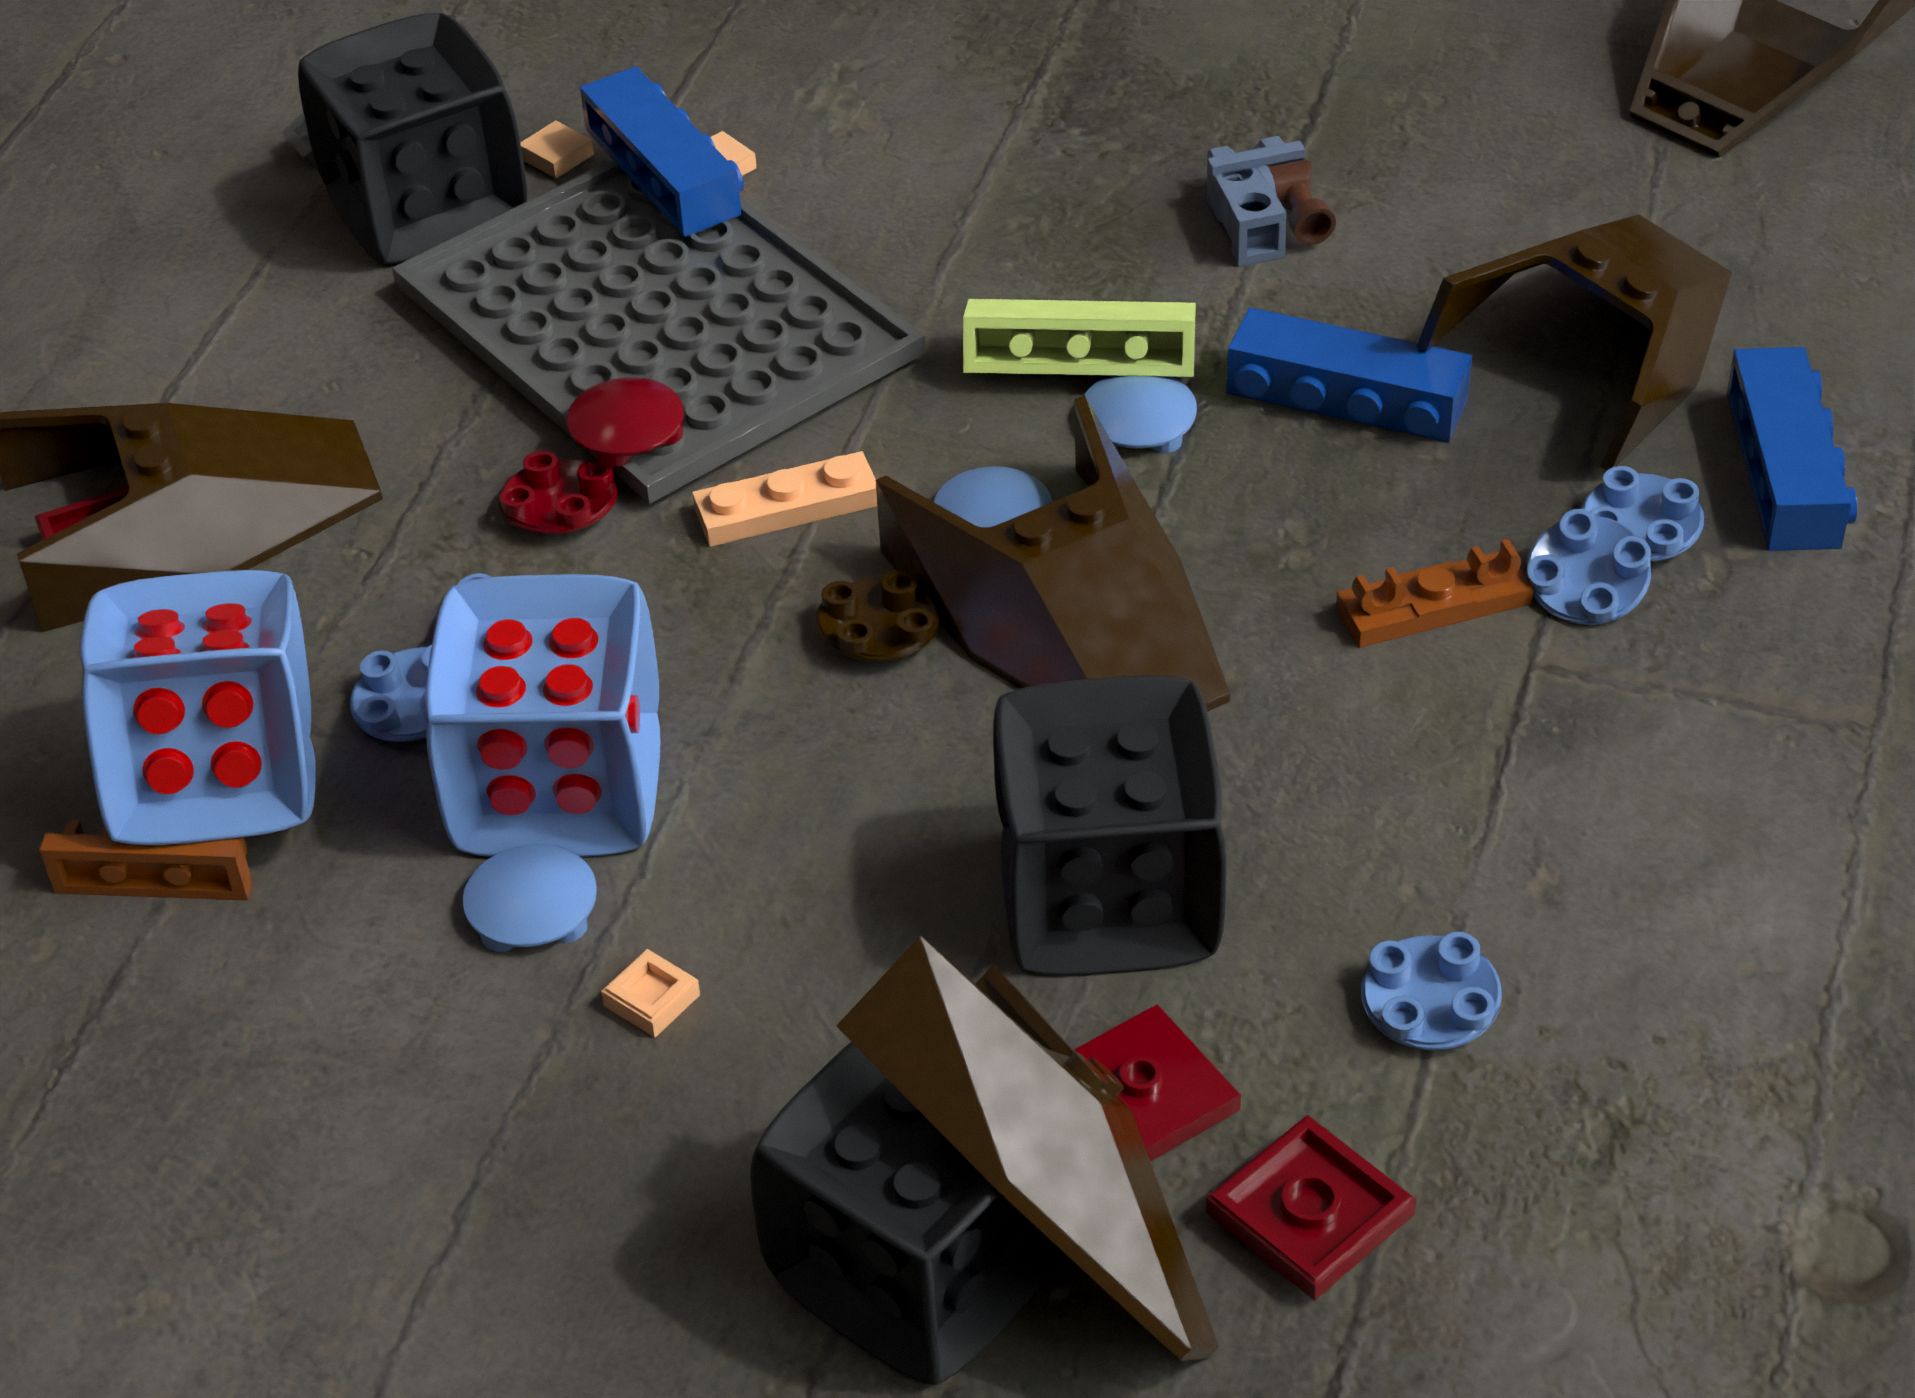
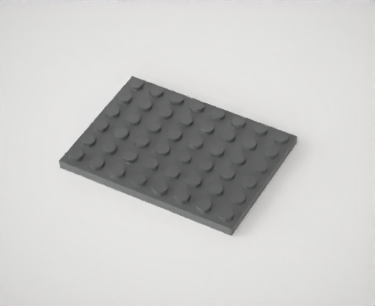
[392,160,925,504]

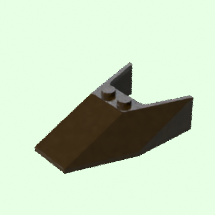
[1630,0,1915,157]
[1416,215,1732,471]
[875,395,1230,712]
[0,403,383,632]
[836,936,1219,1361]

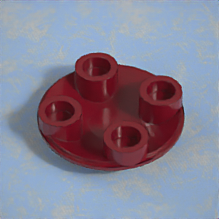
[567,377,684,467]
[499,451,618,534]

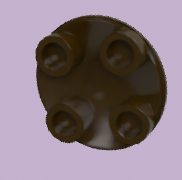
[816,570,940,661]

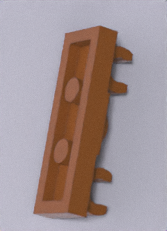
[1336,539,1533,648]
[39,819,253,901]

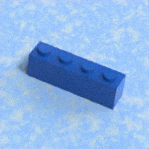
[580,66,744,237]
[1226,307,1472,443]
[1726,347,1857,551]

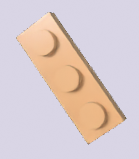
[692,451,877,547]

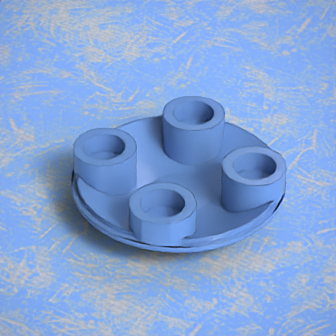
[1085,375,1197,454]
[934,466,1052,527]
[1581,466,1704,561]
[1526,509,1652,625]
[350,645,432,742]
[463,844,597,952]
[1361,932,1502,1050]

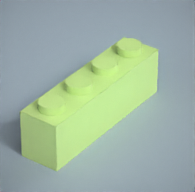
[963,299,1196,377]

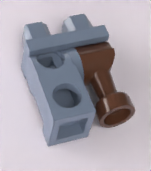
[1207,136,1336,267]

